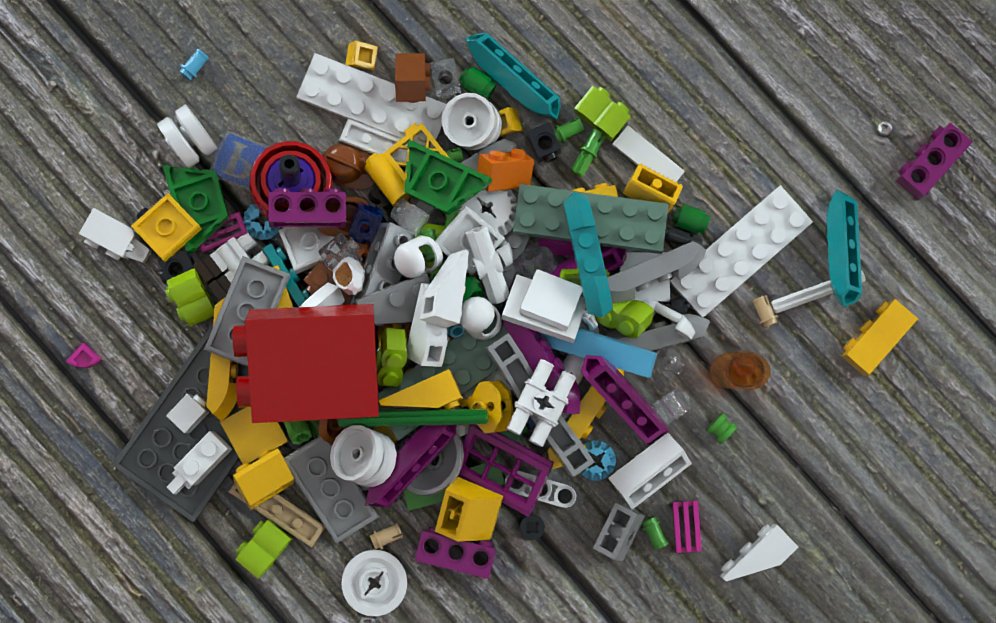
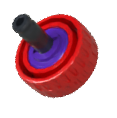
[249,141,333,220]

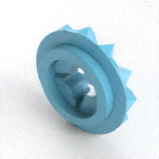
[243,204,281,240]
[580,441,616,481]

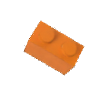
[477,149,534,191]

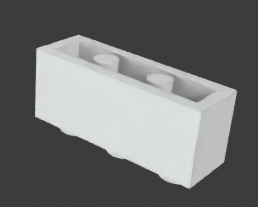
[608,433,692,510]

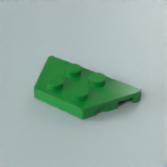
[404,140,493,215]
[163,165,230,254]

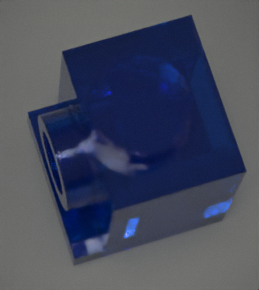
[349,202,383,244]

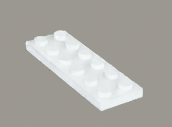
[296,53,447,148]
[670,185,813,317]

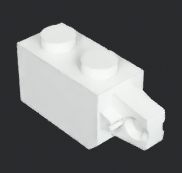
[79,208,151,263]
[167,431,233,494]

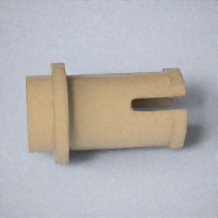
[752,295,778,328]
[370,523,403,549]

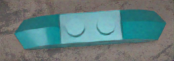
[465,33,561,119]
[827,189,862,307]
[563,192,613,317]

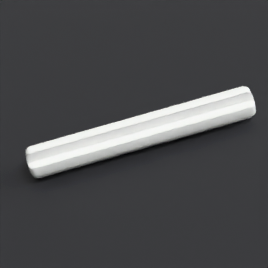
[770,270,866,314]

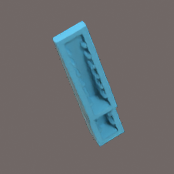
[540,327,657,378]

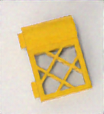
[364,123,449,207]

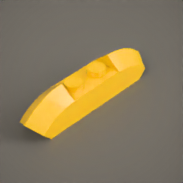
[206,298,238,422]
[547,368,624,470]

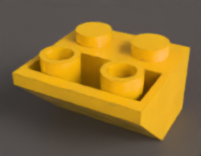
[233,448,294,510]
[435,477,503,542]

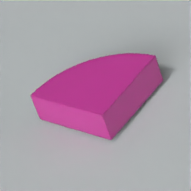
[66,343,103,368]

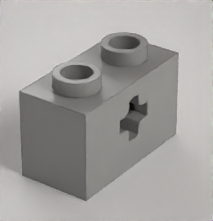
[593,503,645,561]

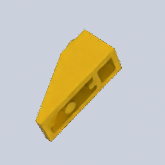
[379,369,464,410]

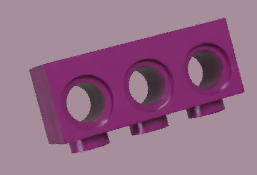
[896,122,973,200]
[269,188,346,227]
[415,526,496,579]

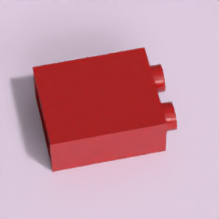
[232,304,379,423]

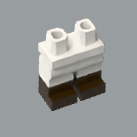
[192,233,271,301]

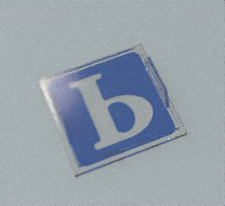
[209,130,269,191]

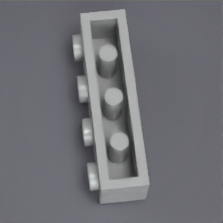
[350,222,415,327]

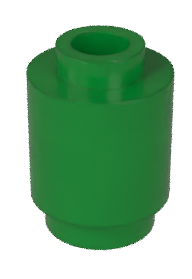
[459,66,497,100]
[672,203,710,234]

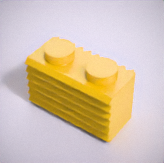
[623,163,683,214]

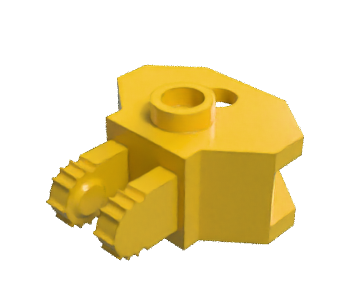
[459,380,514,433]

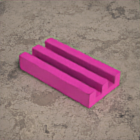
[200,212,248,253]
[672,501,702,553]

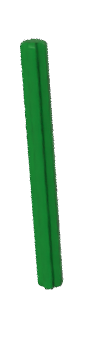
[337,409,488,427]

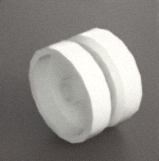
[442,93,502,152]
[157,104,218,168]
[330,425,397,487]

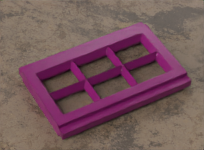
[457,424,554,517]

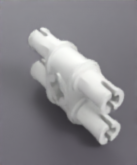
[506,359,576,447]

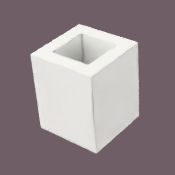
[166,394,210,434]

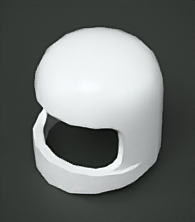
[394,236,443,278]
[460,297,502,340]

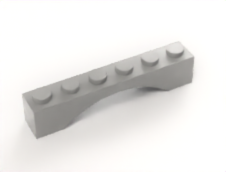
[484,333,595,477]

